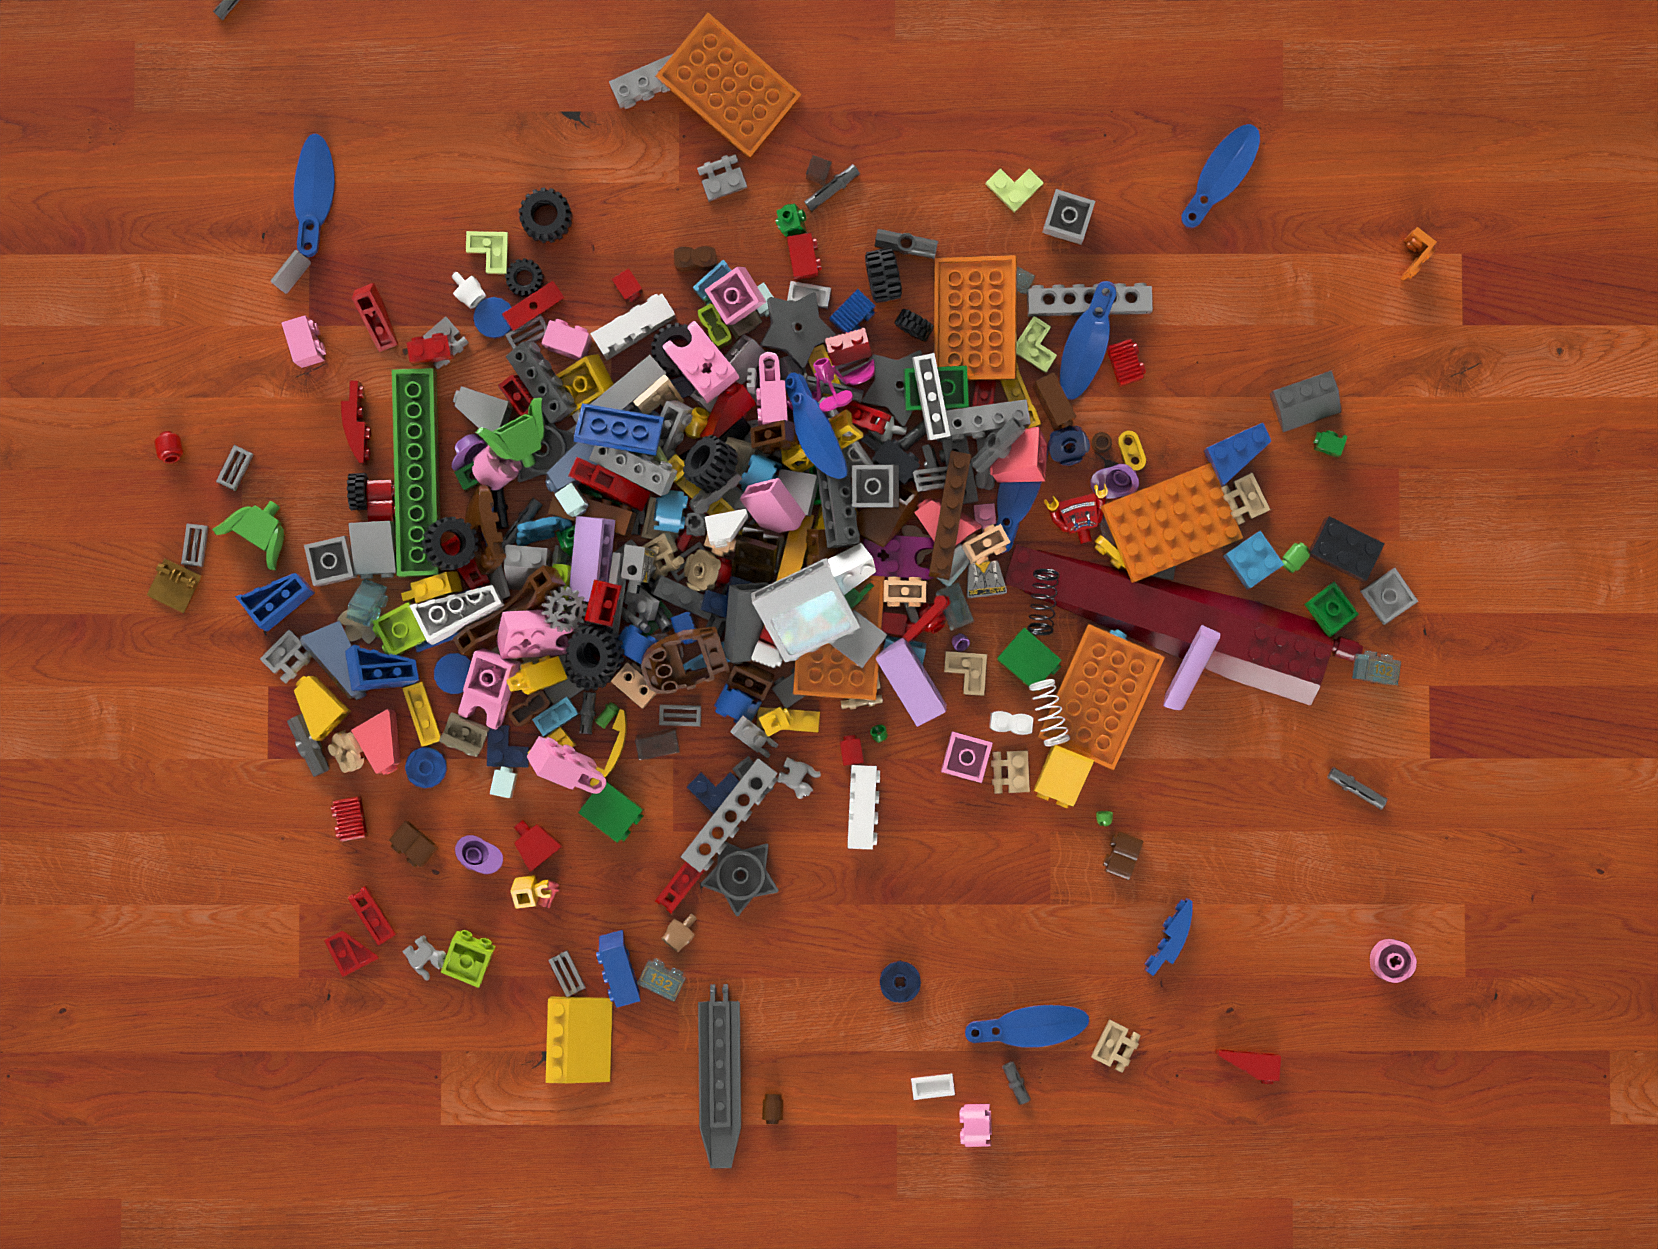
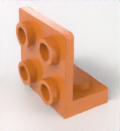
[1400,227,1437,281]

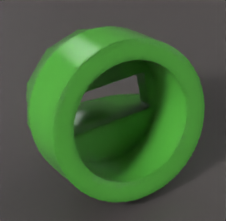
[1096,811,1113,827]

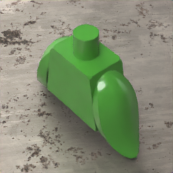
[475,397,545,467]
[212,501,285,571]

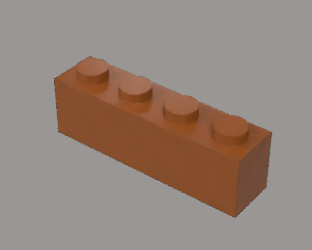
[548,493,637,538]

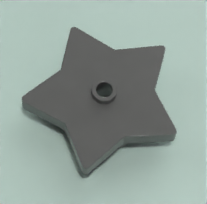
[760,292,836,369]
[862,350,922,427]
[518,413,578,482]
[701,841,779,916]

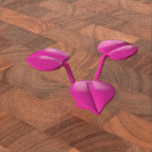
[786,358,875,412]

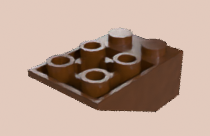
[856,483,919,548]

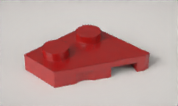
[324,930,379,977]

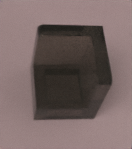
[806,155,832,186]

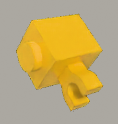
[759,706,792,736]
[511,875,552,909]

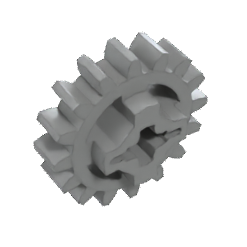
[541,587,587,632]

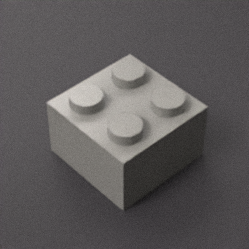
[1042,189,1095,245]
[852,465,899,507]
[304,536,358,587]

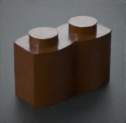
[674,246,717,271]
[508,691,552,727]
[389,821,439,867]
[1103,832,1144,880]

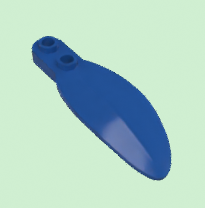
[1181,124,1260,228]
[294,134,335,257]
[1060,281,1116,400]
[785,373,848,479]
[995,445,1048,553]
[965,1005,1089,1047]

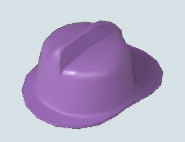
[452,434,488,471]
[1090,464,1139,499]
[455,835,503,874]

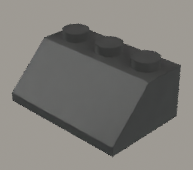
[1269,371,1341,432]

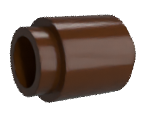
[762,1094,783,1124]

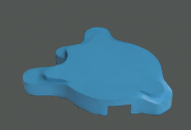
[516,517,573,546]

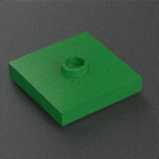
[1304,581,1359,637]

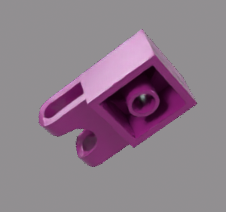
[863,535,934,580]

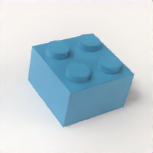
[1223,531,1284,590]

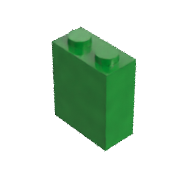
[996,628,1061,692]
[578,781,644,843]

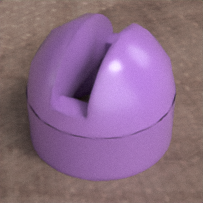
[952,633,970,652]

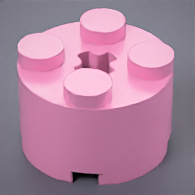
[472,446,522,490]
[1370,939,1417,983]
[960,1104,992,1147]

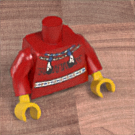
[1044,484,1108,544]

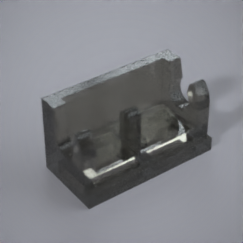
[635,728,680,760]

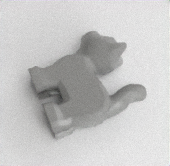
[777,757,821,799]
[403,935,447,980]

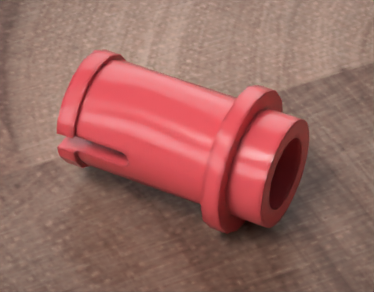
[538,880,559,908]

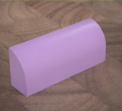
[569,516,615,602]
[1164,625,1220,710]
[876,638,947,727]

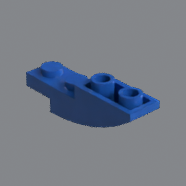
[1144,898,1193,976]

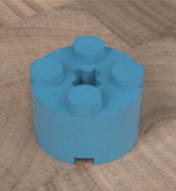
[739,454,782,491]
[653,490,688,533]

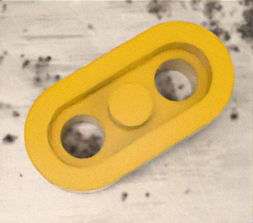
[1118,431,1146,471]
[1094,535,1126,569]

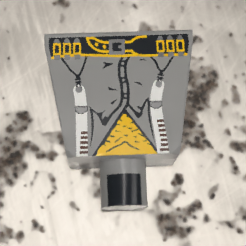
[621,545,655,594]
[967,556,1007,599]

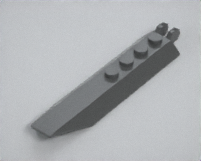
[698,984,741,1168]

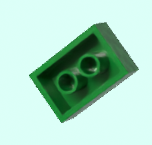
[903,366,969,411]

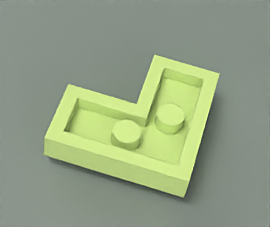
[986,169,1043,213]
[466,231,508,274]
[1017,316,1057,373]

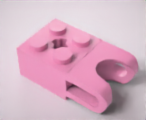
[663,321,740,404]
[756,352,788,426]
[496,610,574,659]
[458,648,521,730]
[527,736,606,794]

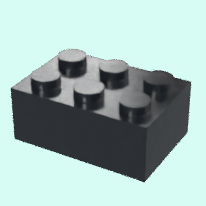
[1308,516,1385,582]

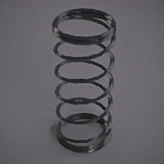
[1027,569,1060,635]

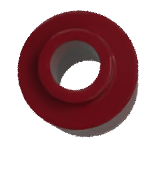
[1332,636,1363,662]

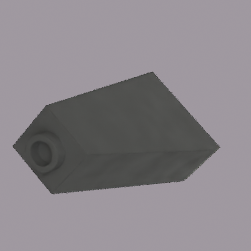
[724,582,770,664]

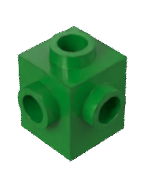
[776,204,807,238]

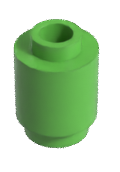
[1282,542,1310,574]

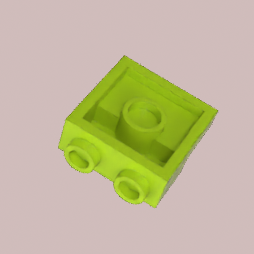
[372,602,426,656]
[441,930,496,988]

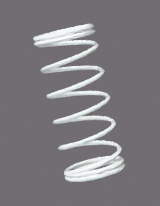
[1029,679,1070,746]

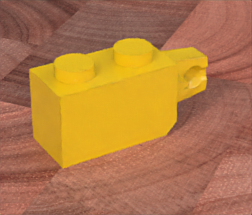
[401,571,463,603]
[506,655,568,695]

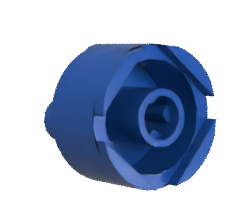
[618,625,658,664]
[714,684,762,724]

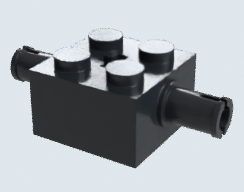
[861,431,933,493]

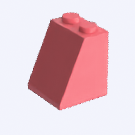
[990,427,1048,483]
[914,498,983,546]
[351,709,401,775]

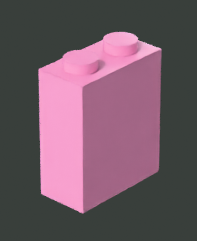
[740,478,805,533]

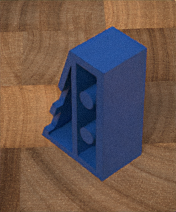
[1203,423,1271,487]
[235,573,315,632]
[345,645,419,691]
[596,930,640,1008]

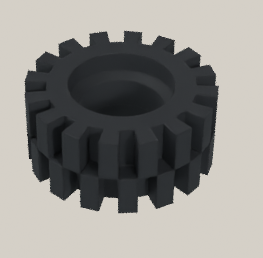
[505,258,544,297]
[894,309,934,342]
[347,473,369,511]

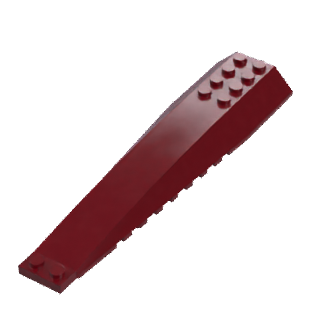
[1004,544,1335,706]

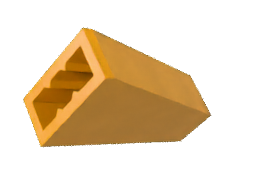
[777,515,814,581]

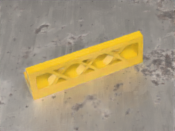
[781,410,863,473]

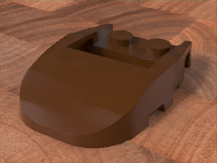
[465,485,506,575]
[641,627,730,694]

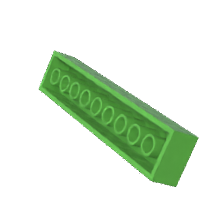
[392,368,442,578]

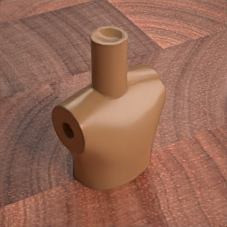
[662,914,697,952]

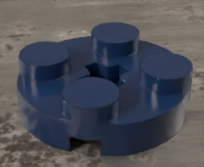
[1048,426,1090,466]
[879,961,921,1003]

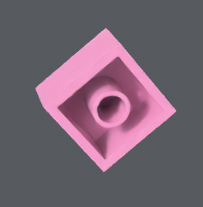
[705,267,766,325]
[282,315,326,368]
[542,319,592,361]
[941,732,993,783]

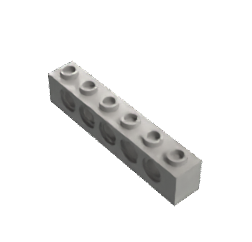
[1027,283,1153,317]
[681,758,778,872]

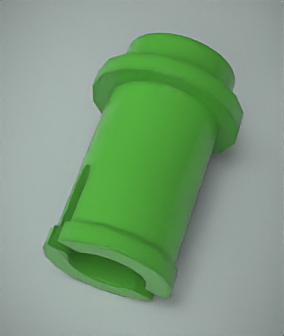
[595,702,620,729]

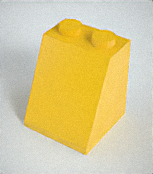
[294,676,351,741]
[1033,745,1094,808]

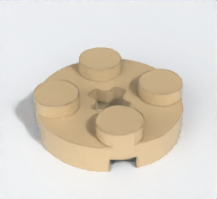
[684,550,721,592]
[328,730,364,773]

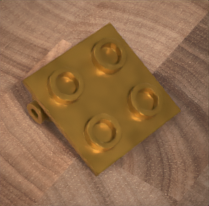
[147,558,202,613]

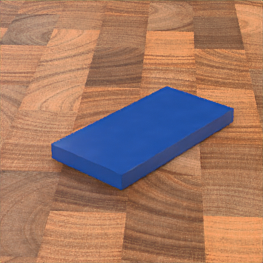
[574,403,664,456]

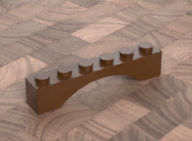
[928,451,971,580]
[453,565,565,657]

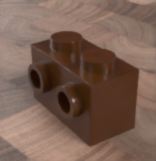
[750,420,800,454]
[726,661,775,701]

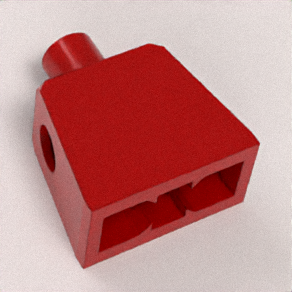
[513,820,563,872]

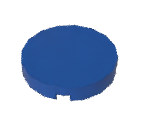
[473,297,512,339]
[434,653,471,694]
[405,747,447,788]

